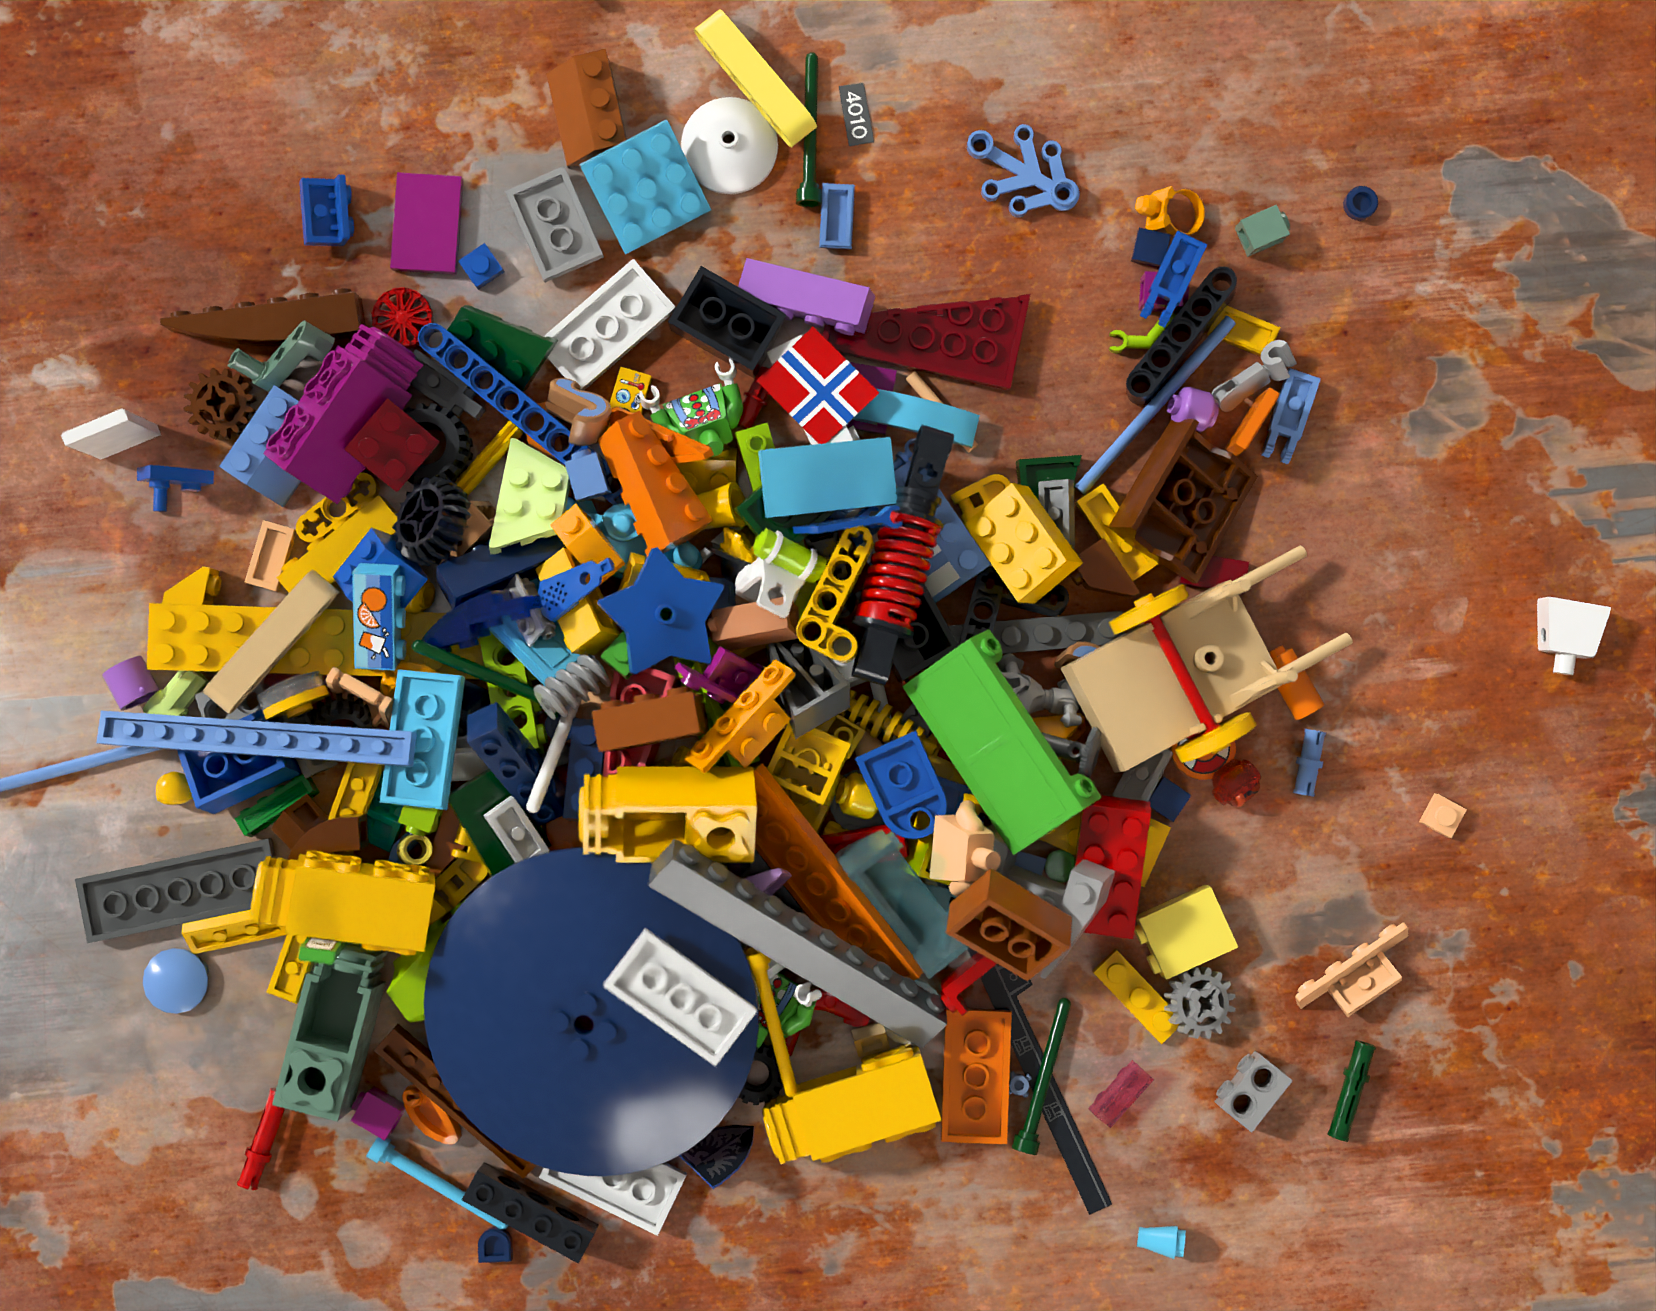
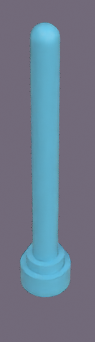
[366,1137,508,1230]

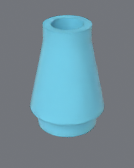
[1137,1226,1186,1259]

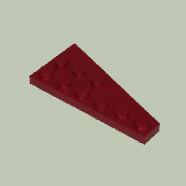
[822,294,1031,390]

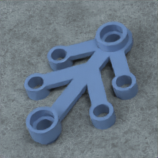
[967,124,1080,218]

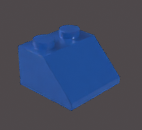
[333,527,428,608]

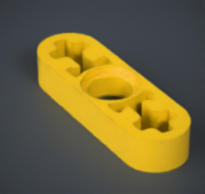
[296,472,380,543]

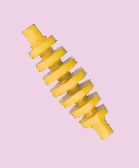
[840,690,938,755]

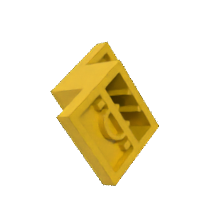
[767,722,852,833]

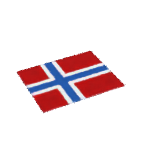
[756,327,879,444]

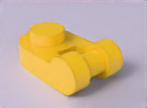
[951,474,1011,523]
[435,858,489,907]

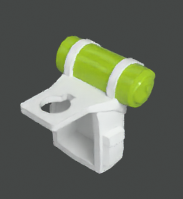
[735,528,827,618]

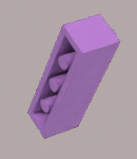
[738,258,876,335]

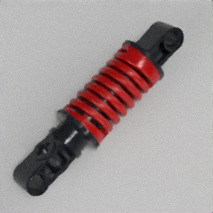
[851,424,954,686]

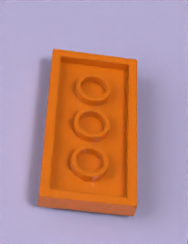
[941,1008,1012,1144]

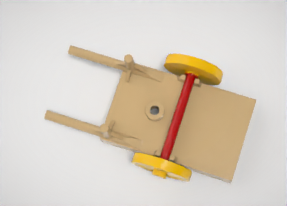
[1060,545,1352,773]

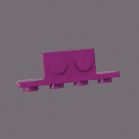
[675,646,788,730]

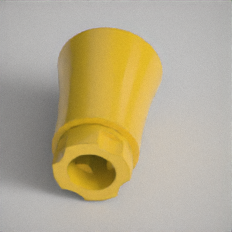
[696,482,745,530]

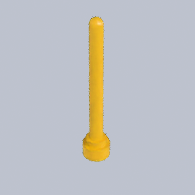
[745,947,798,1098]

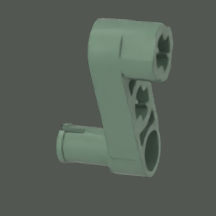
[228,320,334,392]

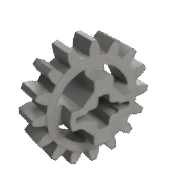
[1164,966,1236,1039]

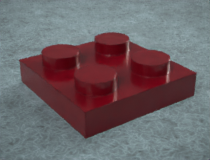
[344,398,439,493]

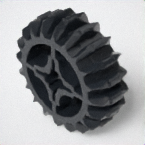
[392,476,472,566]

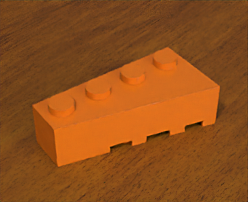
[597,411,713,556]

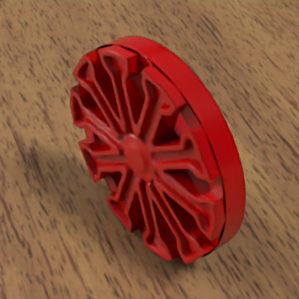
[371,287,434,349]

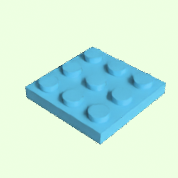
[579,120,711,254]

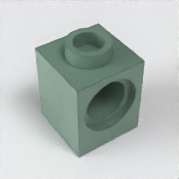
[1235,204,1290,257]

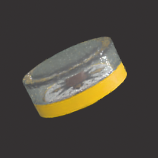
[256,671,330,721]

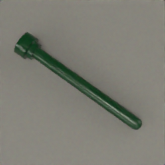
[796,52,822,207]
[412,640,559,718]
[1012,998,1071,1155]

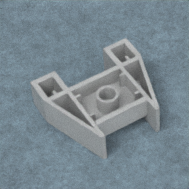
[987,824,1115,979]

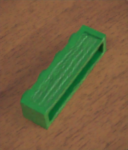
[234,774,320,837]

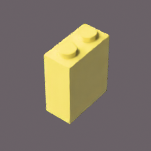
[1134,884,1238,980]

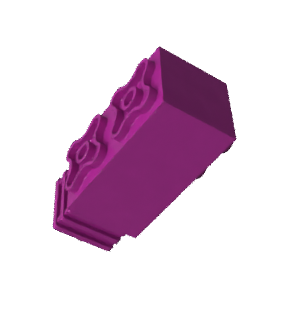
[263,324,423,504]

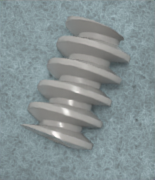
[534,654,611,720]

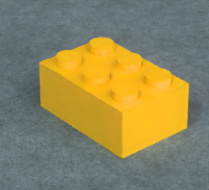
[964,483,1083,604]

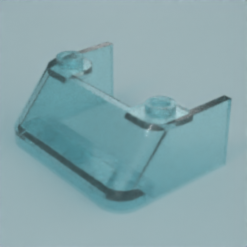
[834,830,970,979]

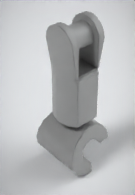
[1211,340,1297,412]

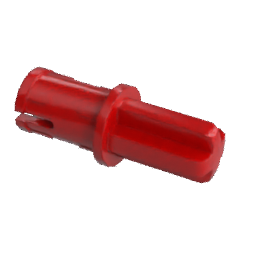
[738,367,769,429]

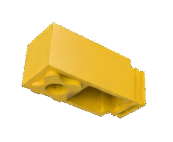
[579,766,757,863]
[251,850,435,955]
[762,1043,941,1164]

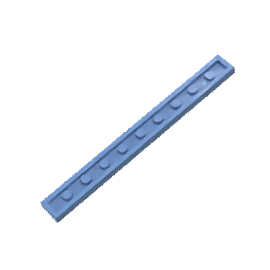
[96,711,417,767]

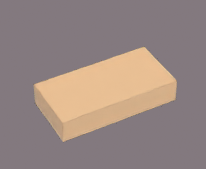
[245,520,297,592]

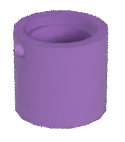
[102,656,160,711]

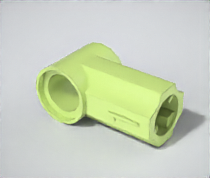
[143,671,209,716]

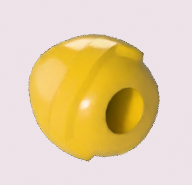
[156,771,192,805]

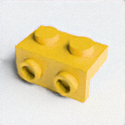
[676,444,737,494]

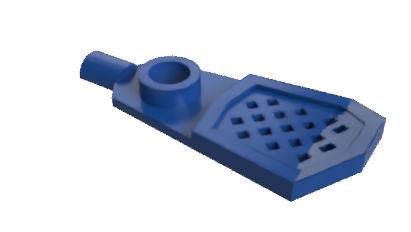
[537,558,615,621]

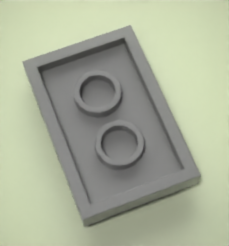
[505,166,604,282]

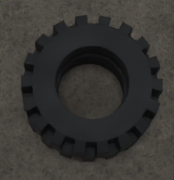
[403,403,473,485]

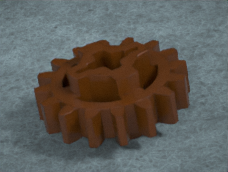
[183,368,258,440]

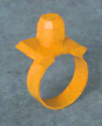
[1135,186,1205,236]

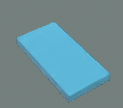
[758,437,897,518]
[380,669,465,810]

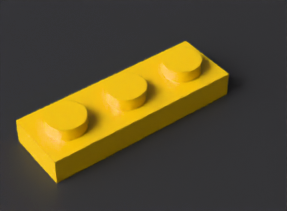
[1075,483,1158,581]
[181,910,287,954]
[1092,949,1179,1045]

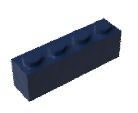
[437,535,566,613]

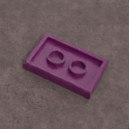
[390,172,463,275]

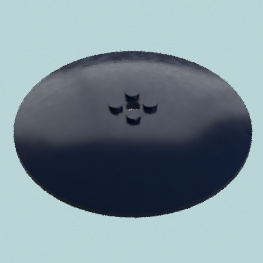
[424,848,759,1176]

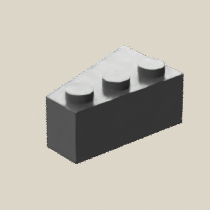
[766,633,850,739]

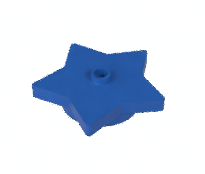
[597,547,724,674]

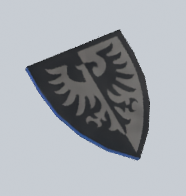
[679,1125,754,1189]

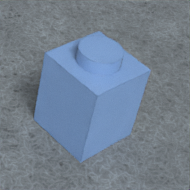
[564,449,612,502]

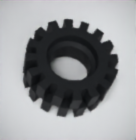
[311,693,372,729]
[738,1042,783,1105]

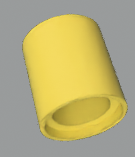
[397,835,433,865]

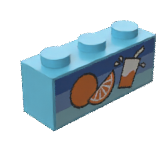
[352,563,406,670]

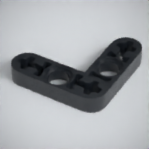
[960,567,1069,645]

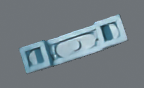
[853,388,980,448]

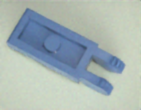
[1261,368,1321,464]

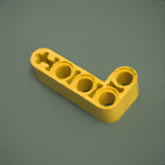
[796,526,874,663]

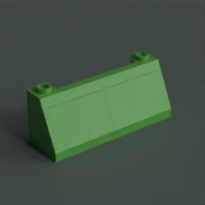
[903,629,1102,855]

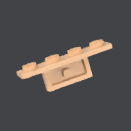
[1295,922,1408,1017]

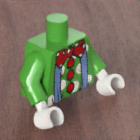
[640,359,744,457]
[742,943,822,1048]

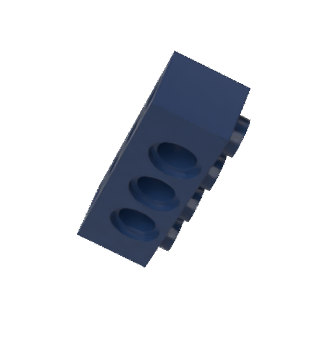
[467,702,566,827]

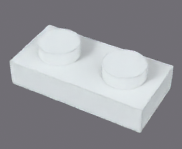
[483,796,550,863]

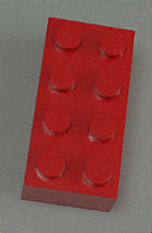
[1074,795,1151,939]

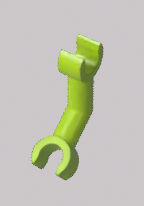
[1109,313,1176,353]

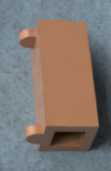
[708,597,799,651]

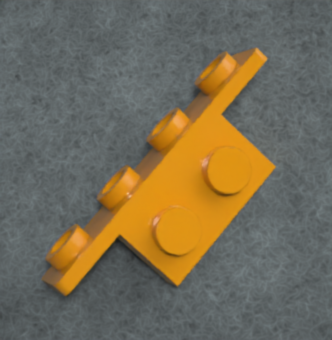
[685,660,796,774]

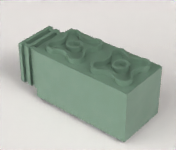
[272,942,388,1122]

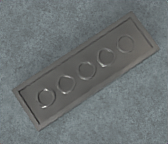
[75,838,275,943]

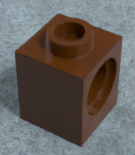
[271,794,329,850]

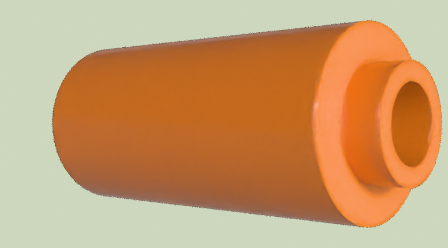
[1269,645,1325,720]

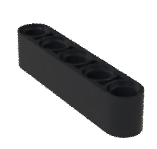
[1126,267,1237,406]

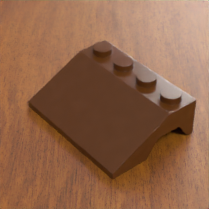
[1109,419,1258,583]

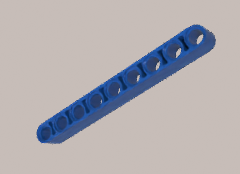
[418,323,624,505]

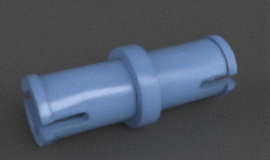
[1293,729,1326,797]

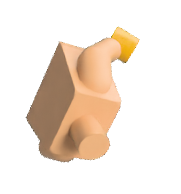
[930,793,1001,896]

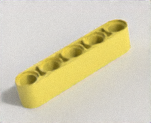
[694,9,817,147]

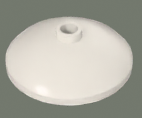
[681,97,778,194]

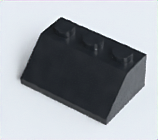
[668,266,786,378]
[854,583,959,682]

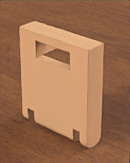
[326,667,394,729]

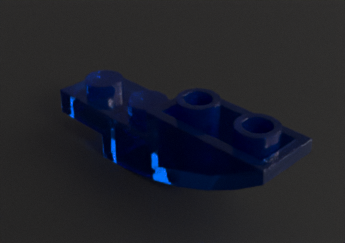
[421,589,543,652]

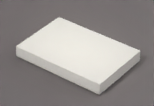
[61,409,161,459]

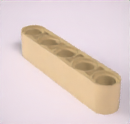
[203,570,339,714]

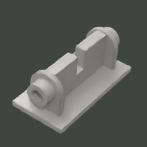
[502,574,556,647]

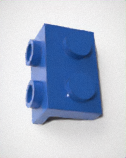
[299,174,354,246]

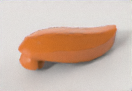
[402,1084,462,1145]

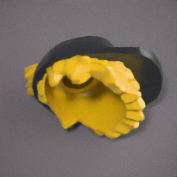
[704,527,758,587]

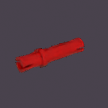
[237,1088,285,1190]

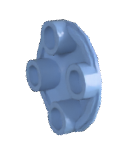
[143,948,209,1014]

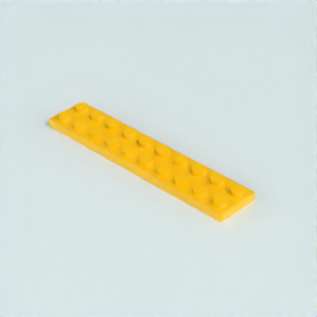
[147,603,485,679]

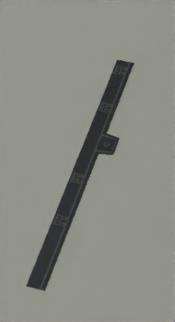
[937,882,1112,1215]

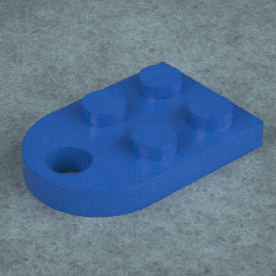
[855,730,947,839]

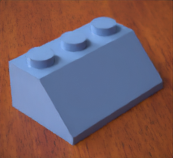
[219,385,301,507]

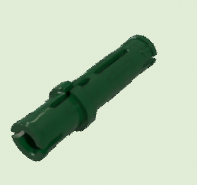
[1327,1040,1376,1142]

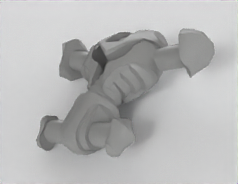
[998,653,1082,727]

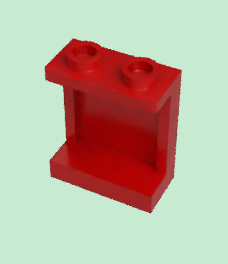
[940,952,1016,1016]

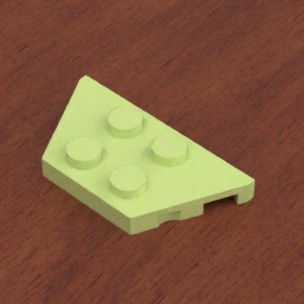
[489,438,571,554]

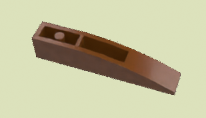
[160,288,365,346]

